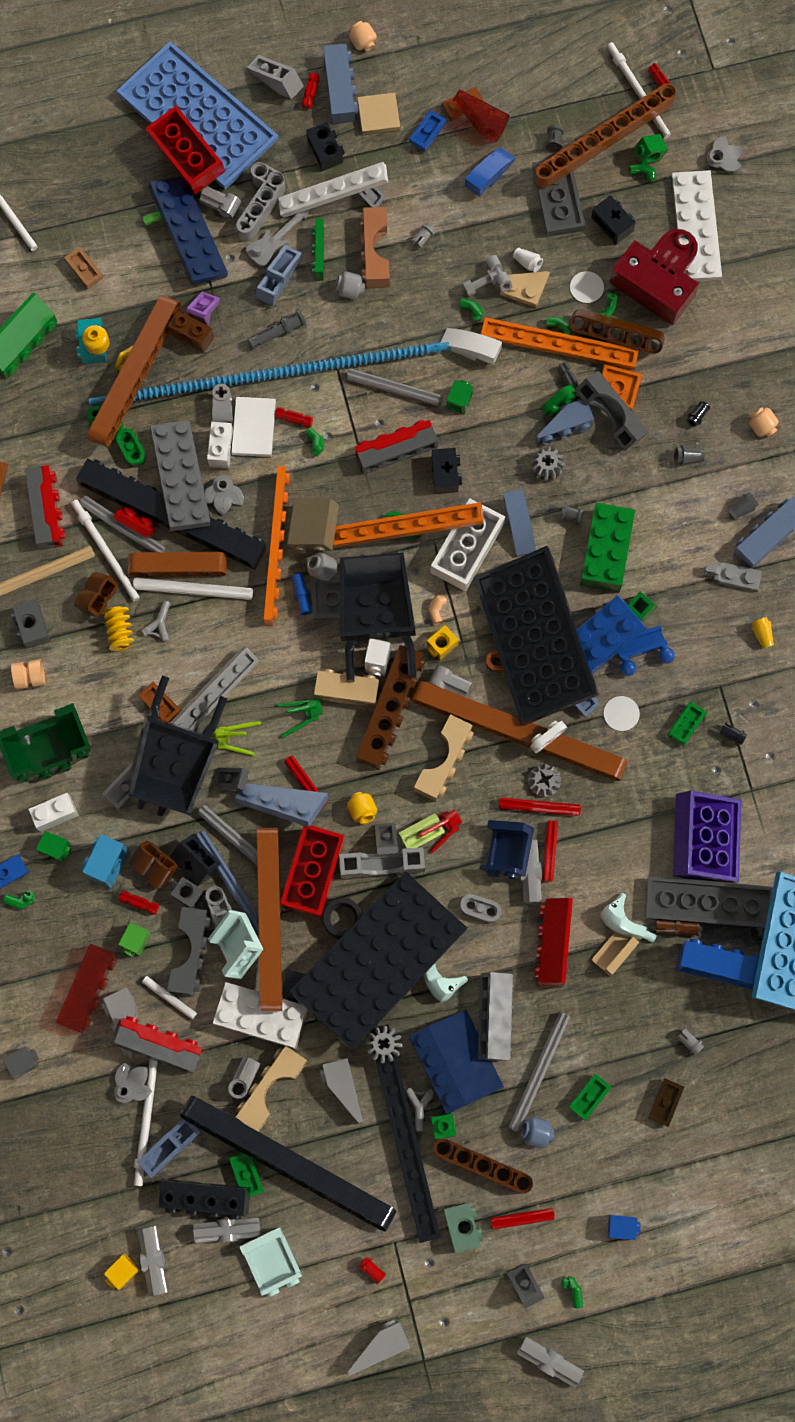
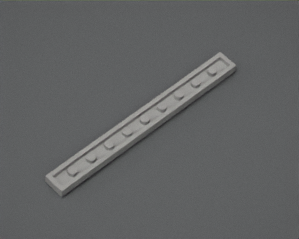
[102,646,259,809]

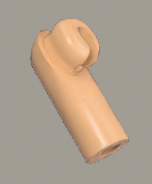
[428,595,447,625]

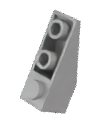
[102,988,138,1058]

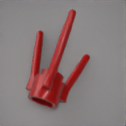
[419,809,462,854]

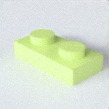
[399,813,445,849]

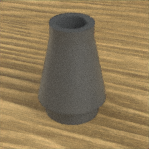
[674,445,705,465]
[727,492,759,521]

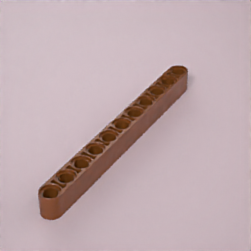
[411,681,628,781]

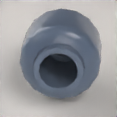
[521,1117,554,1148]

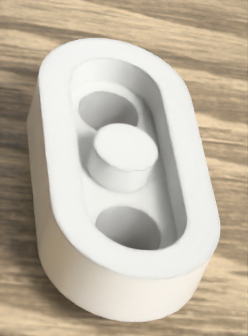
[530,721,568,753]

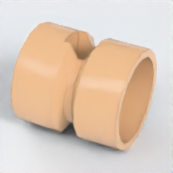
[11,659,45,690]

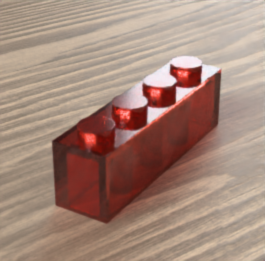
[56,943,117,1034]

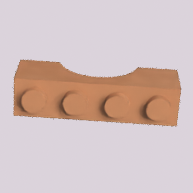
[360,207,390,288]

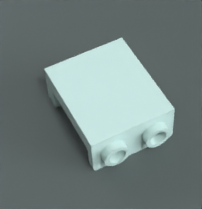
[208,910,263,979]
[240,1227,302,1298]

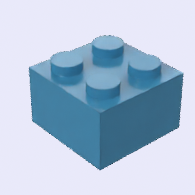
[82,834,129,889]

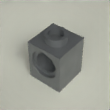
[171,877,205,909]
[3,1046,39,1079]

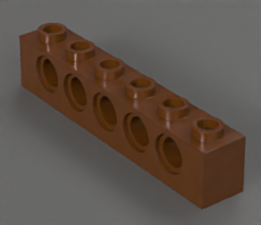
[356,645,425,770]

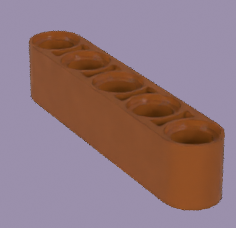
[128,552,227,577]

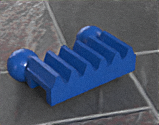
[618,625,675,676]

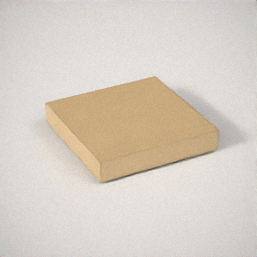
[357,93,400,135]

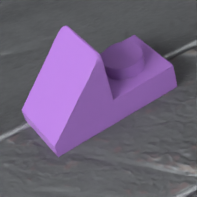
[186,291,220,326]

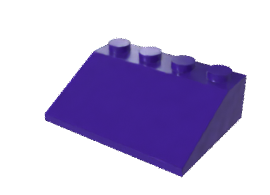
[673,791,742,882]

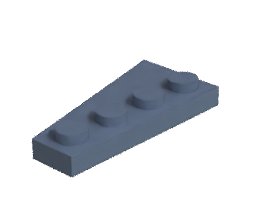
[235,784,328,827]

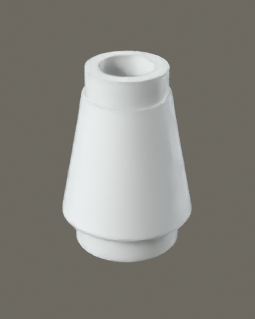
[513,248,543,272]

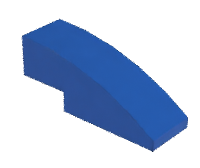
[465,147,515,197]

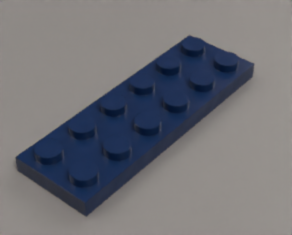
[148,177,228,285]

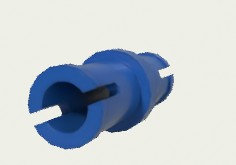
[291,574,312,616]

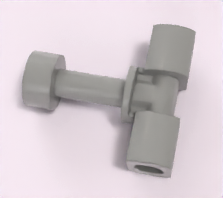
[462,255,513,297]

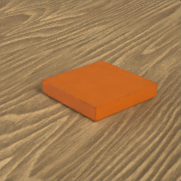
[602,364,642,411]

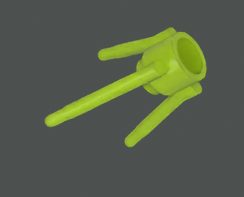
[212,721,261,756]

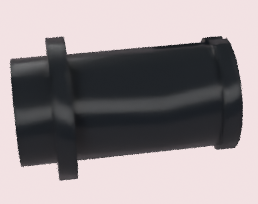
[687,401,710,427]
[719,722,747,745]

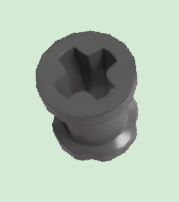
[545,125,564,151]
[560,503,584,525]

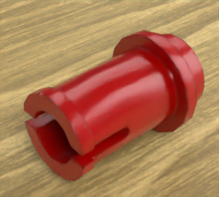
[358,1256,386,1285]

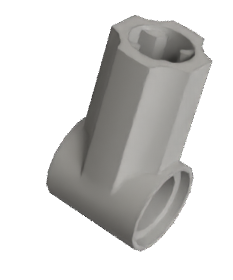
[200,186,241,220]
[428,665,472,697]
[228,1056,261,1101]

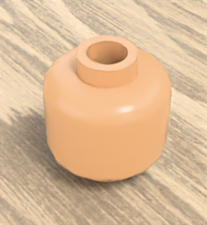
[349,21,377,52]
[749,407,779,437]

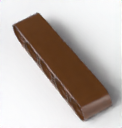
[569,309,665,354]
[433,1138,533,1194]

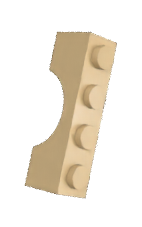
[414,715,474,802]
[236,1046,308,1132]

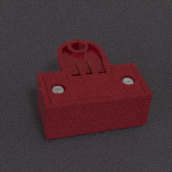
[609,229,699,326]

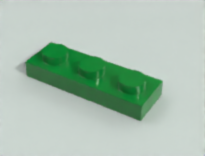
[312,218,324,281]

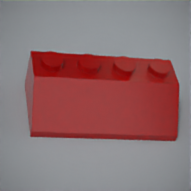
[534,898,573,988]

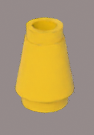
[751,617,774,649]

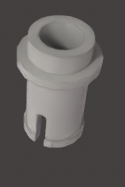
[411,223,435,248]
[677,1028,704,1056]

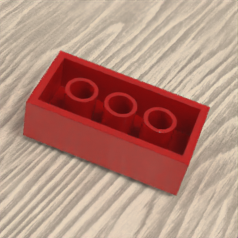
[145,105,226,194]
[280,825,345,919]

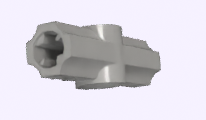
[520,840,542,905]
[193,1218,261,1243]
[138,1226,168,1296]
[517,1336,584,1388]

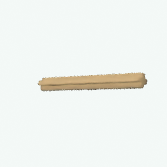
[0,546,95,596]

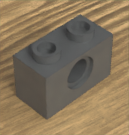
[11,599,51,649]

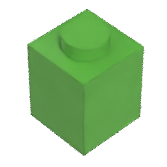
[118,922,151,957]

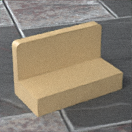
[592,932,639,977]

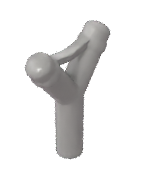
[141,601,171,642]
[405,1088,436,1131]

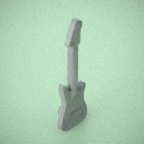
[246,209,310,268]

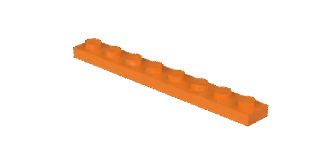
[481,317,639,370]
[264,466,290,626]
[333,502,484,548]

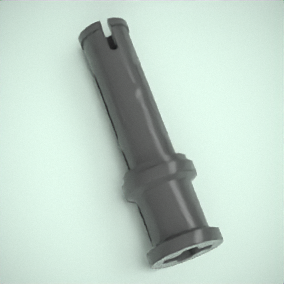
[247,309,306,350]

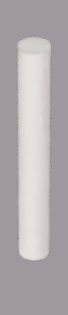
[142,976,197,1020]

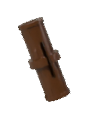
[656,919,699,936]

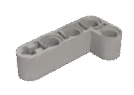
[236,162,286,242]

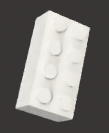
[431,498,505,592]
[213,982,308,1050]

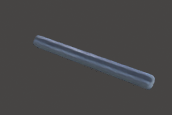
[195,831,259,936]

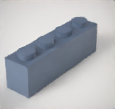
[324,44,358,124]
[734,496,795,569]

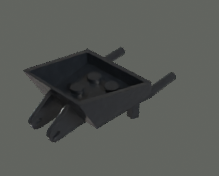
[340,552,416,683]
[129,675,228,817]

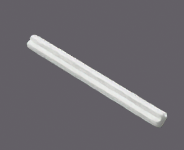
[133,578,253,600]

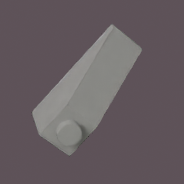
[246,55,304,99]
[320,1058,363,1124]
[348,1319,410,1376]

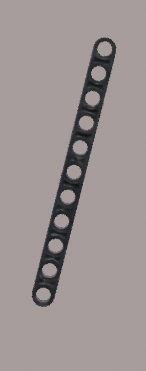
[180,1096,397,1232]

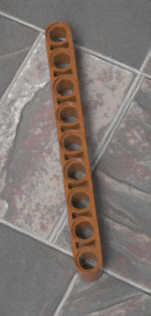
[534,84,676,188]
[88,295,181,447]
[257,827,282,1012]

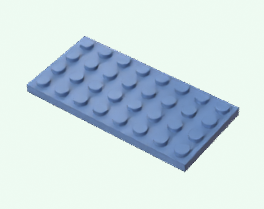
[116,41,279,190]

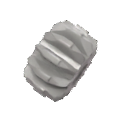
[530,446,564,482]
[366,1026,402,1063]

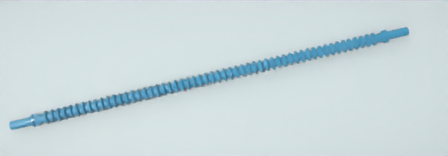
[89,341,452,406]

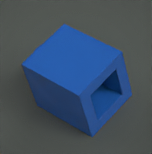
[607,1215,641,1240]

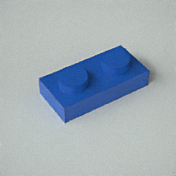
[409,110,446,152]

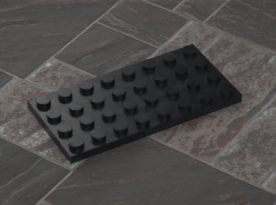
[474,546,599,726]
[290,872,468,1051]

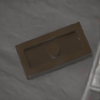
[648,1078,684,1127]

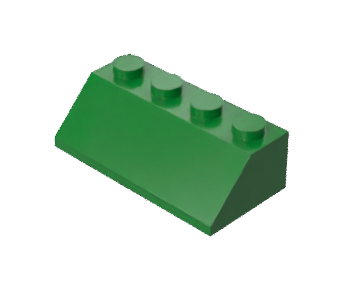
[0,292,57,379]

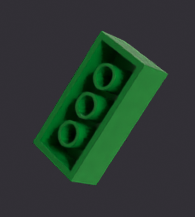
[580,502,635,593]

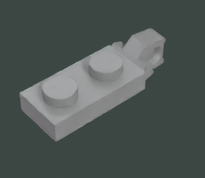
[704,562,762,592]

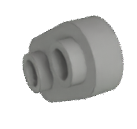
[460,894,501,923]

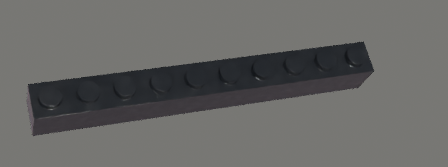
[76,458,266,570]

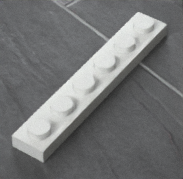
[278,162,388,218]

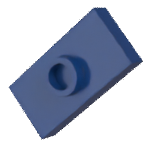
[0,854,29,889]

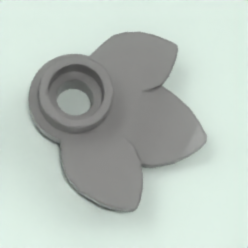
[707,137,743,172]
[204,475,244,515]
[114,1063,152,1103]

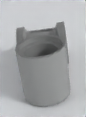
[212,384,234,423]
[205,886,233,927]

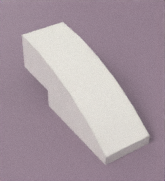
[440,328,502,365]

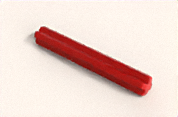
[499,797,581,816]

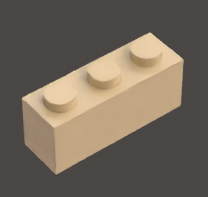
[314,669,379,708]

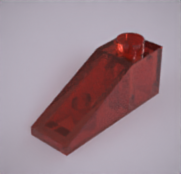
[452,89,510,142]

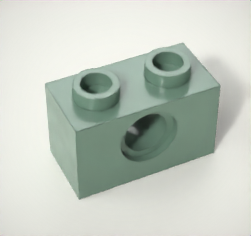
[444,1203,484,1253]

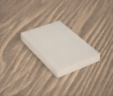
[232,397,276,457]

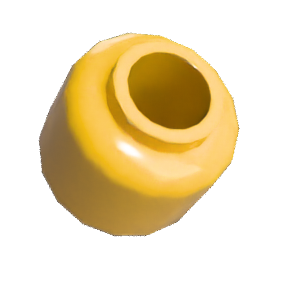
[82,325,110,355]
[347,792,377,824]

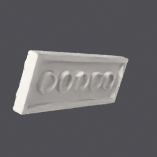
[671,170,722,282]

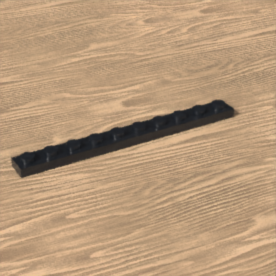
[370,1024,441,1243]

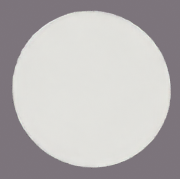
[570,271,604,303]
[604,696,640,731]

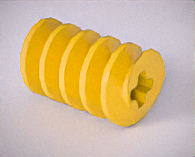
[104,606,134,651]

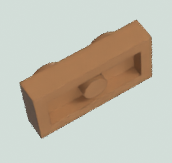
[64,247,104,289]

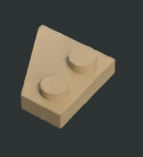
[500,271,550,308]

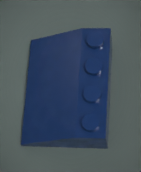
[409,1010,504,1115]

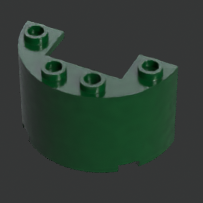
[0,703,91,783]

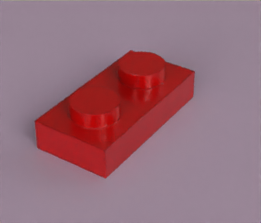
[113,507,158,538]

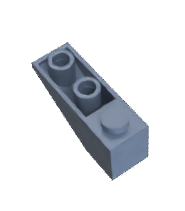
[536,399,594,445]

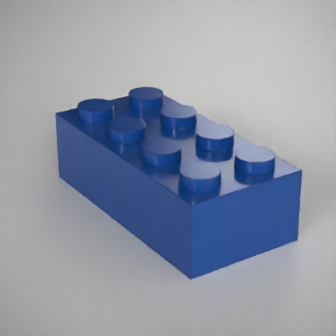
[577,595,647,675]
[675,939,760,990]

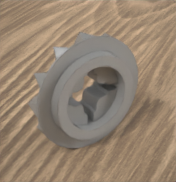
[528,764,561,797]

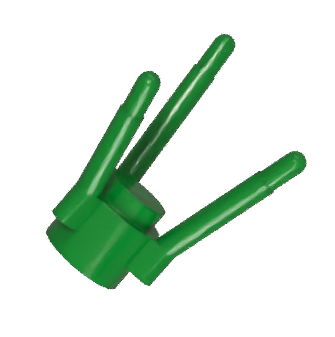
[276,699,323,738]

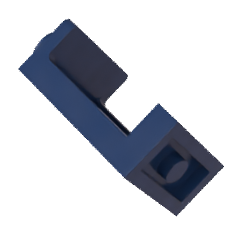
[480,820,534,879]

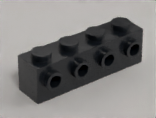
[158,1179,251,1219]

